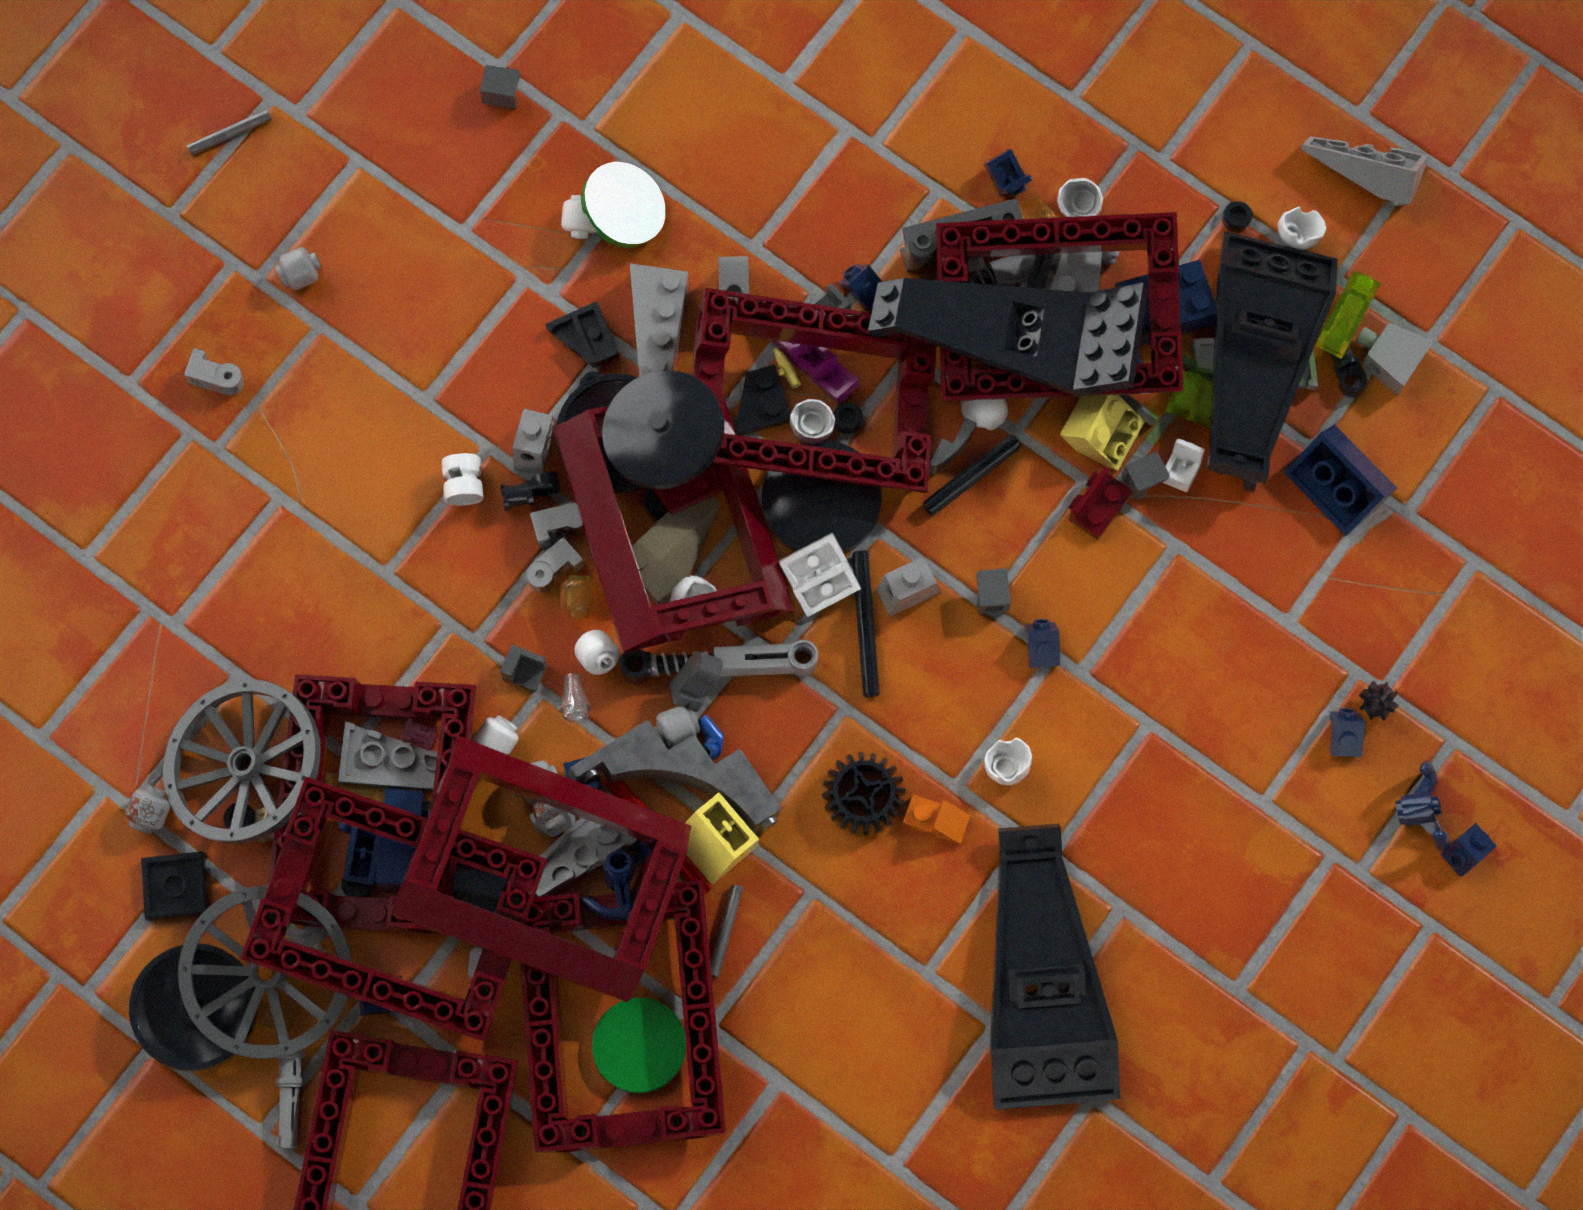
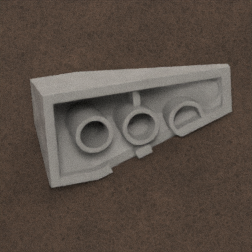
[1301,136,1429,206]

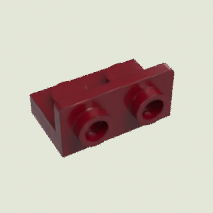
[1068,466,1133,540]
[653,468,722,515]

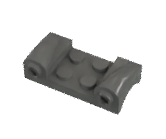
[900,198,1023,271]

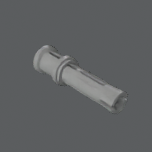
[275,1051,305,1149]

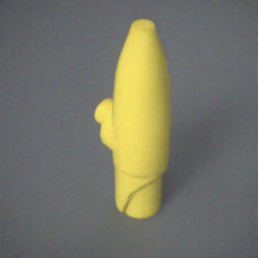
[774,348,801,388]

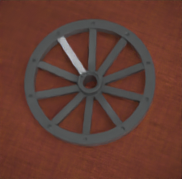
[163,679,321,844]
[178,886,352,1059]

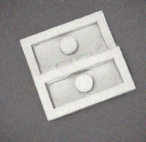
[779,532,861,617]

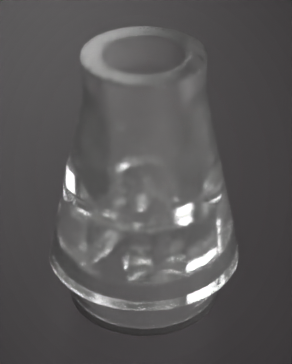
[560,674,591,722]

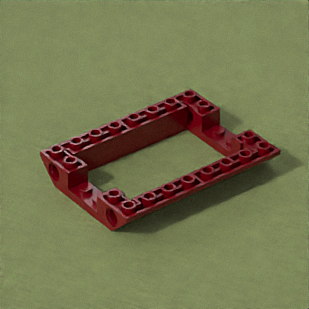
[936,212,1183,402]
[692,287,937,493]
[553,392,795,653]
[267,674,477,934]
[390,736,691,1003]
[240,776,547,1041]
[520,879,726,1153]
[294,1030,518,1210]

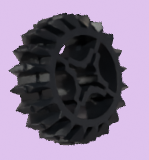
[822,752,906,836]

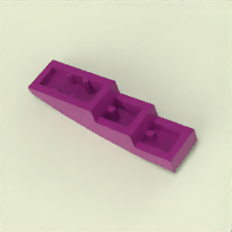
[772,340,860,404]

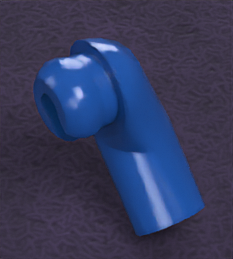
[698,714,724,760]

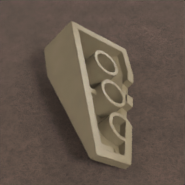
[632,496,721,605]

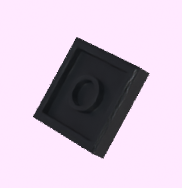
[141,851,209,921]

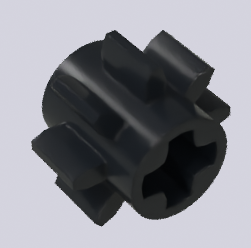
[1359,681,1399,720]

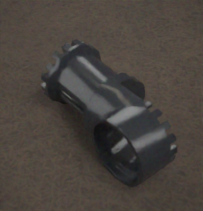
[1323,335,1367,397]
[500,471,561,511]

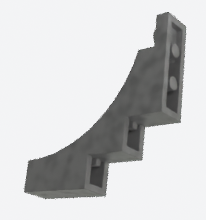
[568,720,781,833]

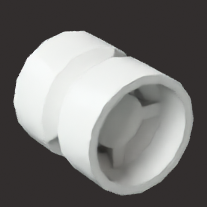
[441,453,484,506]

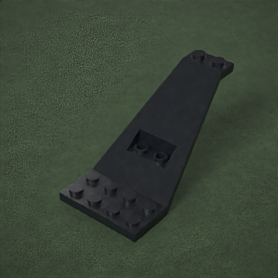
[1207,231,1338,484]
[868,278,1148,397]
[990,823,1121,1110]

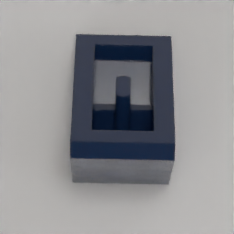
[343,826,380,886]

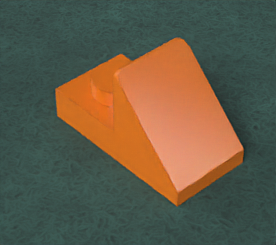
[902,794,971,845]

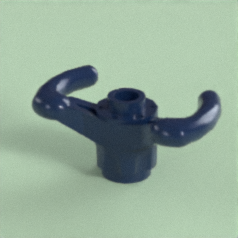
[1395,761,1449,852]
[582,842,653,921]

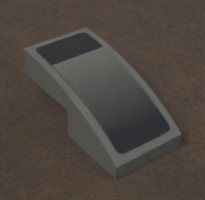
[929,418,977,475]

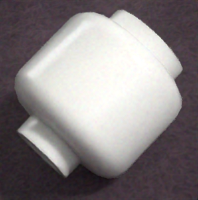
[561,195,597,239]
[575,630,619,675]
[473,715,519,755]

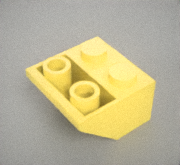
[1060,395,1145,471]
[685,793,759,885]

